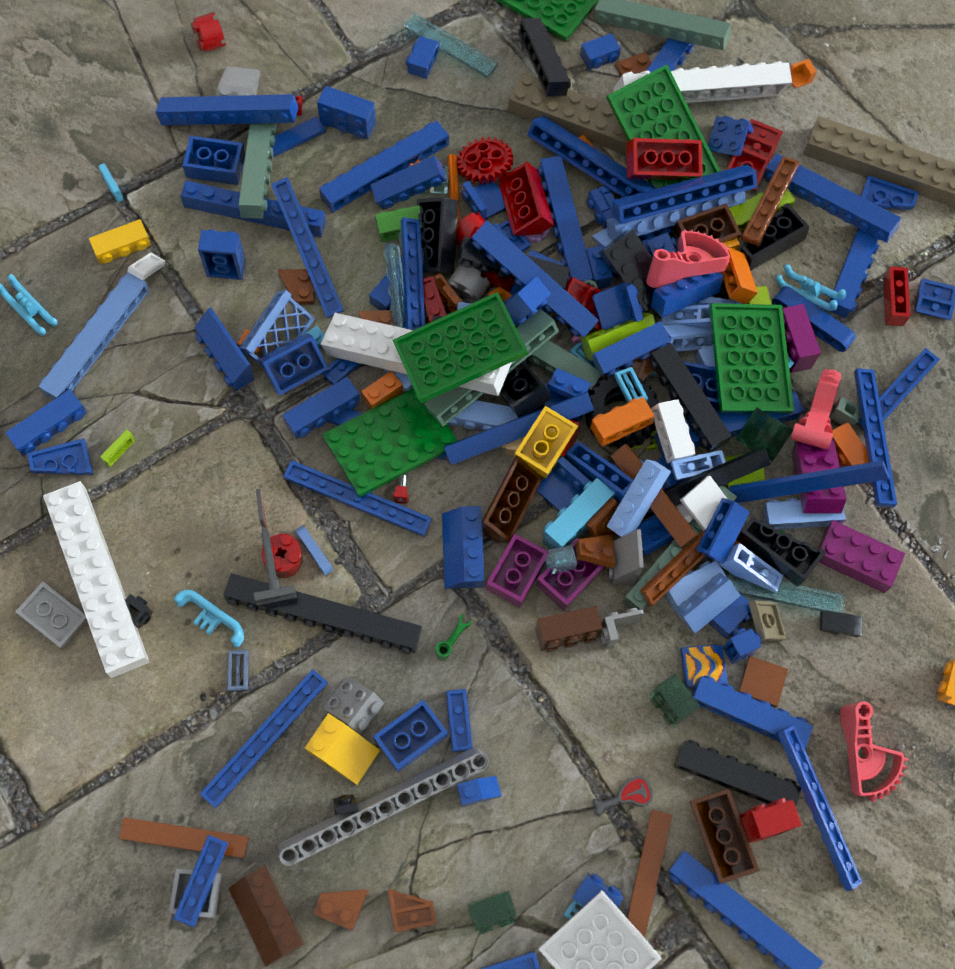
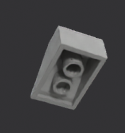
[216,66,261,96]
[608,529,643,585]

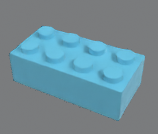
[542,478,615,557]

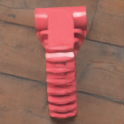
[646,229,730,288]
[791,369,841,450]
[840,701,909,802]

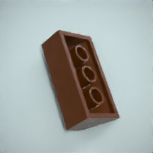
[481,456,543,543]
[689,789,760,884]
[228,866,304,967]

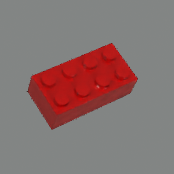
[626,138,702,180]
[739,798,802,843]

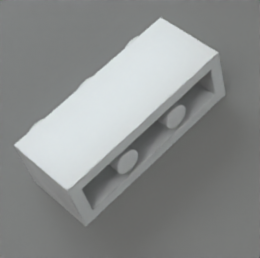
[651,399,695,463]

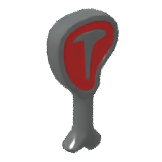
[592,776,653,816]

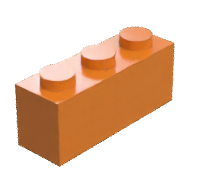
[721,248,758,304]
[591,397,655,447]
[832,422,869,485]

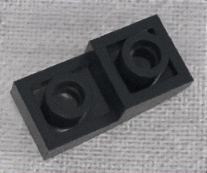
[820,611,862,638]

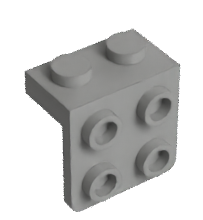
[599,608,644,650]
[324,677,384,735]

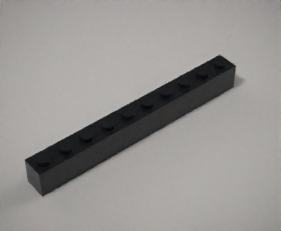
[223,573,422,654]

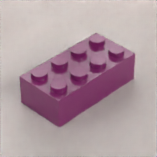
[792,439,847,514]
[818,520,905,593]

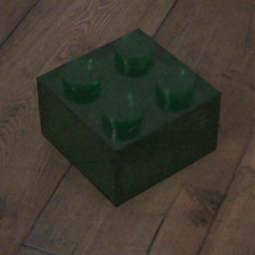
[736,407,793,462]
[650,673,700,727]
[467,891,517,935]

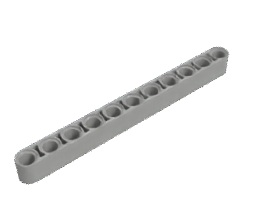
[278,747,489,866]

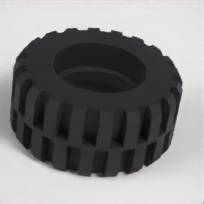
[585,374,659,449]

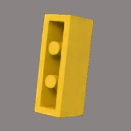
[89,219,152,265]

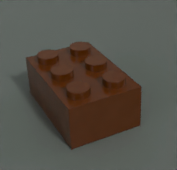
[674,203,741,243]
[535,606,603,652]

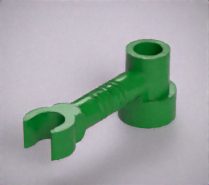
[435,614,472,661]

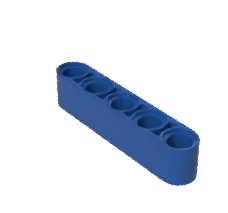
[772,286,856,352]

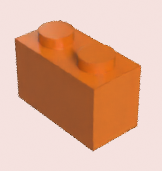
[361,371,403,410]

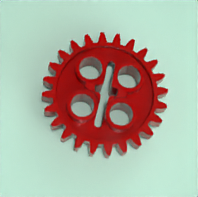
[456,137,514,185]

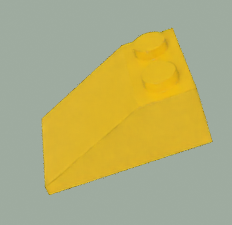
[514,406,578,478]
[305,713,380,785]

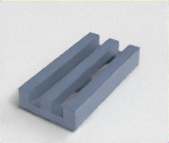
[227,650,249,692]

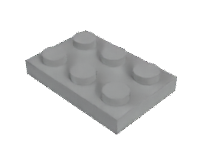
[15,581,87,649]

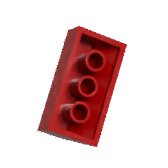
[498,161,554,236]

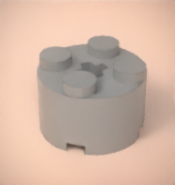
[448,264,490,303]

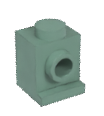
[829,397,860,426]

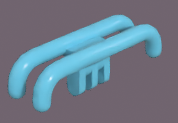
[775,264,846,311]
[0,274,58,336]
[174,590,244,647]

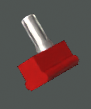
[393,475,409,504]

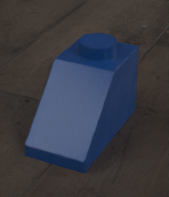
[457,776,502,808]

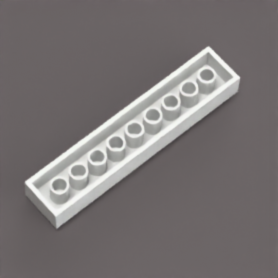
[613,61,792,103]
[321,313,511,396]
[43,481,150,678]

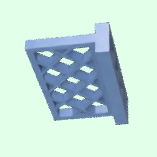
[239,290,315,366]

